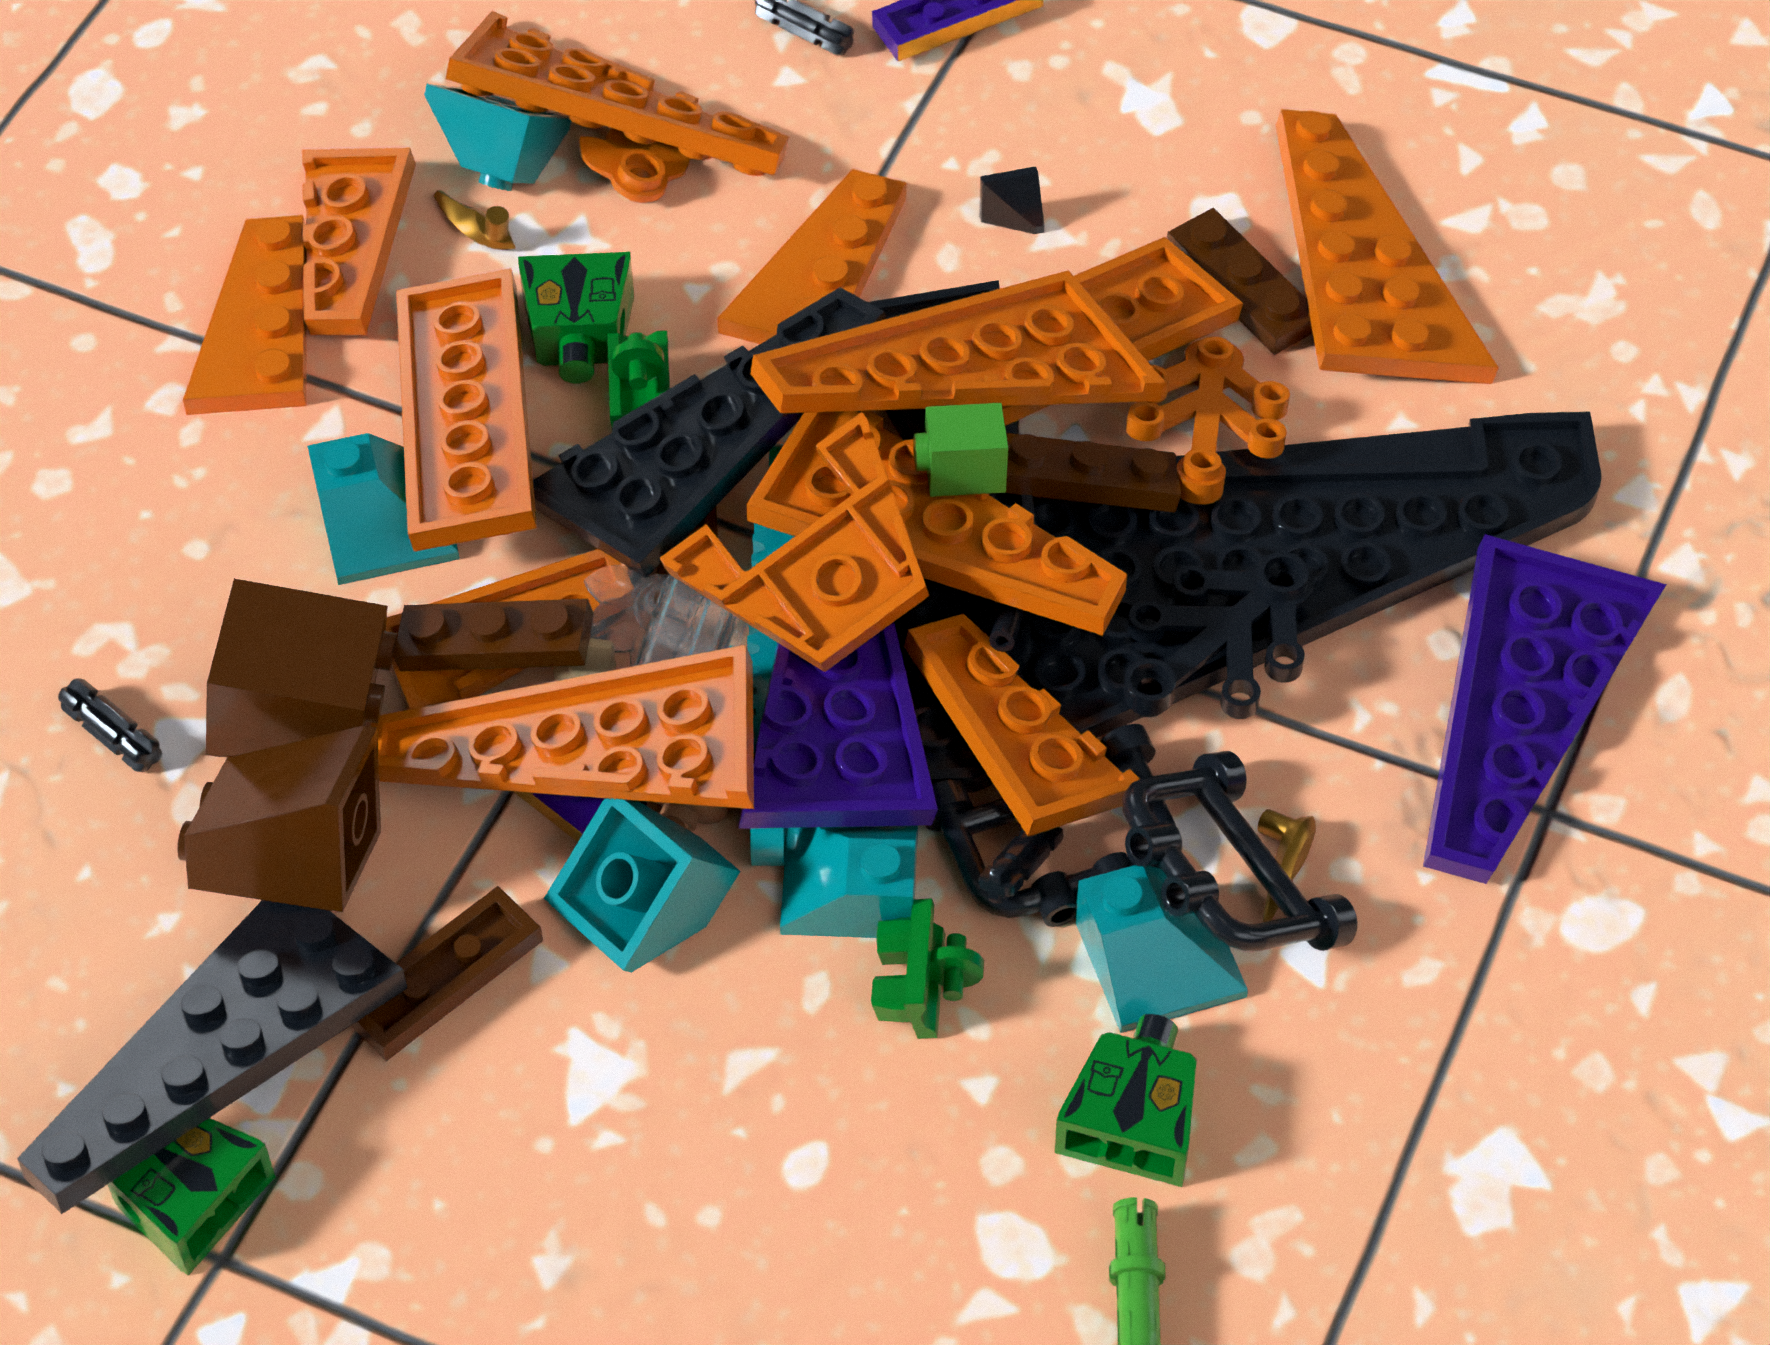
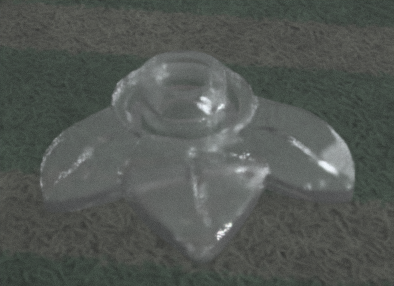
[584,565,693,667]

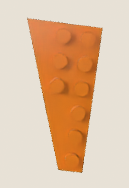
[445,11,789,176]
[1276,109,1499,384]
[750,270,1166,413]
[747,410,1127,636]
[371,645,754,809]

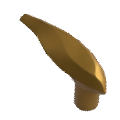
[433,190,516,249]
[1257,809,1316,922]

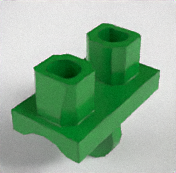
[607,330,670,428]
[871,898,984,1039]

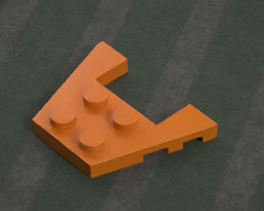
[660,412,929,672]

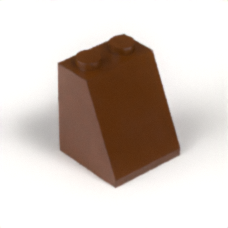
[206,578,397,757]
[177,725,381,912]

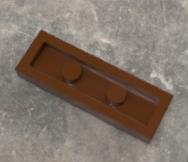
[1167,207,1313,355]
[1006,433,1181,512]
[393,599,594,672]
[351,886,543,1061]

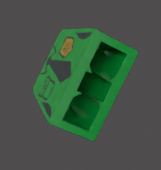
[518,252,634,384]
[1054,1014,1197,1187]
[108,1118,276,1276]

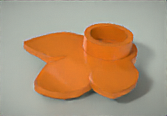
[579,128,690,202]

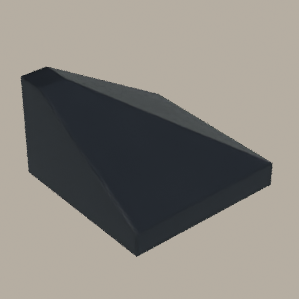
[979,166,1045,234]

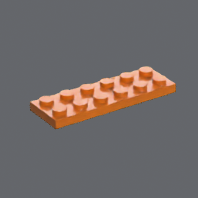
[1002,237,1243,426]
[396,268,537,552]

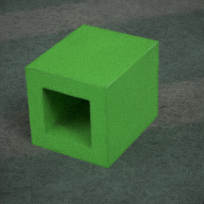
[913,403,1008,497]

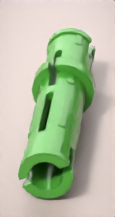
[1109,1197,1166,1345]

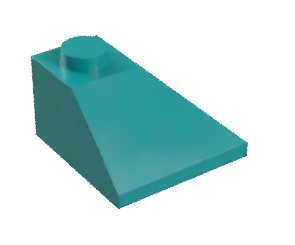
[424,84,572,191]
[307,433,460,585]
[543,798,741,973]
[780,826,918,938]
[1076,865,1248,1033]

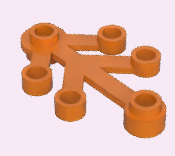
[1126,337,1290,505]

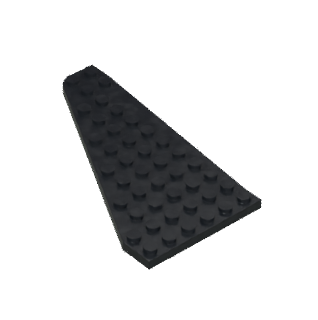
[894,411,1602,793]

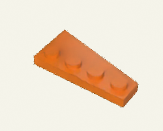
[302,148,416,335]
[717,169,906,344]
[183,215,307,415]
[386,549,635,710]
[904,613,1140,837]

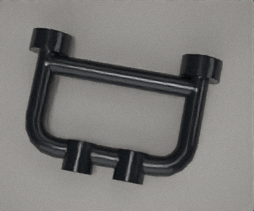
[925,724,1176,927]
[1122,751,1358,951]

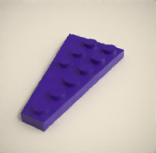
[1423,534,1667,884]
[738,622,938,829]

